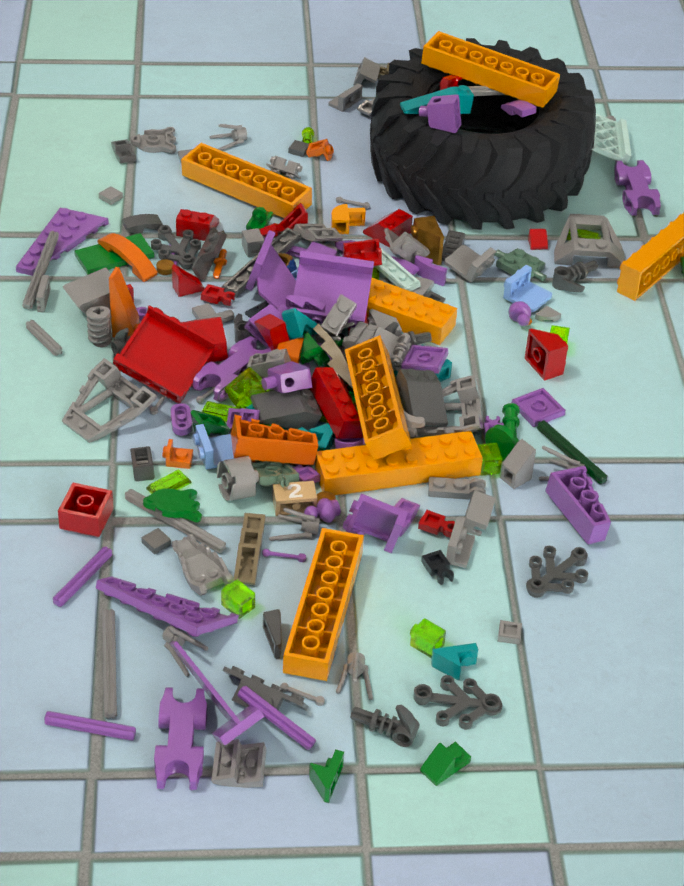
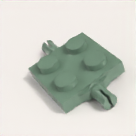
[495,248,547,282]
[251,460,299,487]

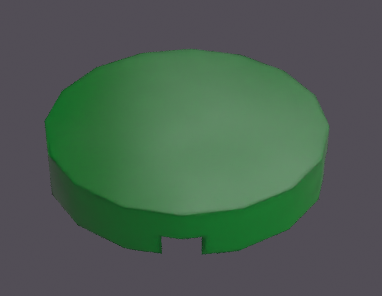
[485,424,519,462]

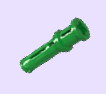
[502,403,520,438]

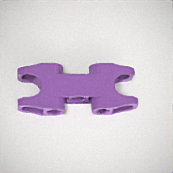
[614,160,661,216]
[193,336,271,402]
[154,687,207,790]

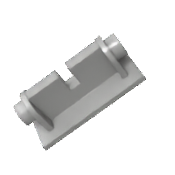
[266,156,303,179]

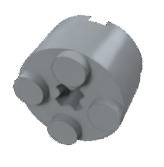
[217,456,259,501]

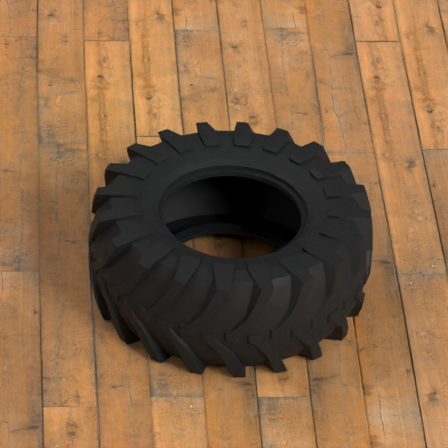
[370,38,596,230]

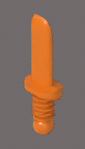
[213,249,227,279]

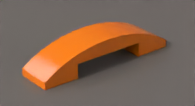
[97,233,158,282]

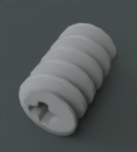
[86,306,112,348]

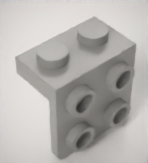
[384,228,430,264]
[444,245,496,282]

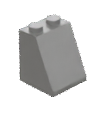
[63,268,129,316]

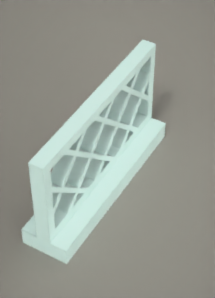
[592,114,631,165]

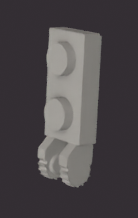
[428,477,486,500]

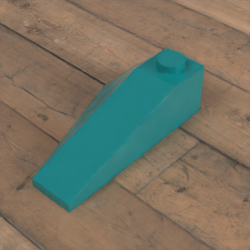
[400,85,474,114]

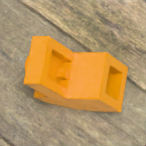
[331,204,366,234]

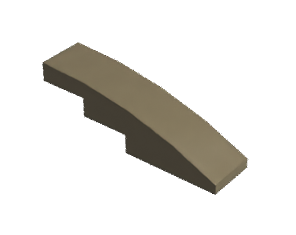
[313,324,353,389]
[233,513,266,585]

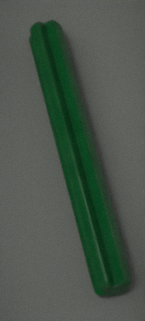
[537,420,608,484]

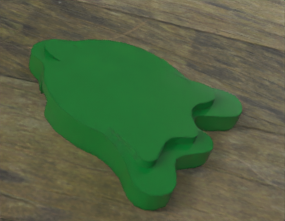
[143,489,202,523]

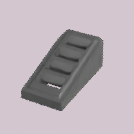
[442,230,465,261]
[130,446,155,481]
[262,609,282,659]

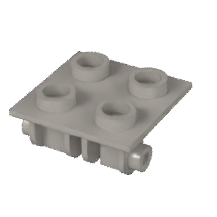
[373,326,411,372]

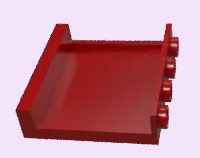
[113,305,216,403]

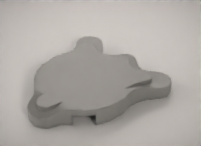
[131,127,176,153]

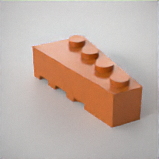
[231,415,318,465]

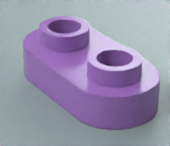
[171,403,192,436]

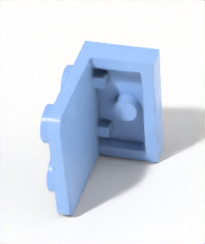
[503,265,552,312]
[193,424,234,470]

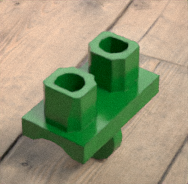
[246,207,273,230]

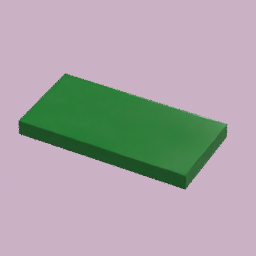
[74,233,154,275]

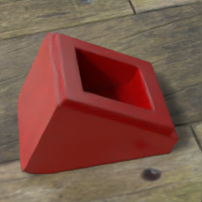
[528,229,548,250]

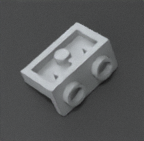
[446,517,475,568]

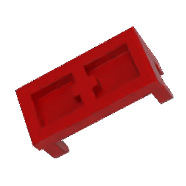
[343,239,382,266]

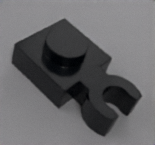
[421,550,454,585]

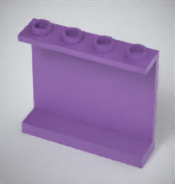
[290,250,374,329]

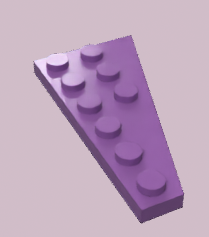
[16,207,109,276]
[96,576,239,637]

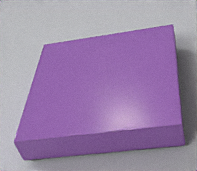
[401,345,448,374]
[511,388,566,427]

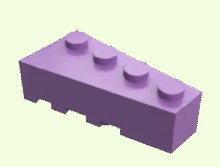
[545,466,611,544]

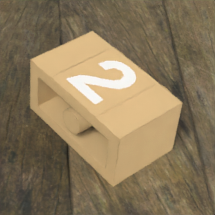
[272,481,317,516]

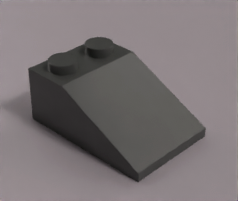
[395,369,448,426]
[250,388,322,431]

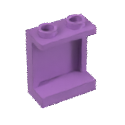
[344,493,408,553]

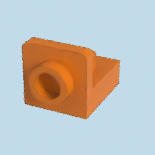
[306,139,334,161]
[162,439,193,469]

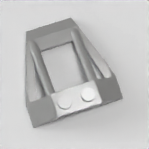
[554,214,625,268]
[62,358,158,443]
[402,375,484,436]

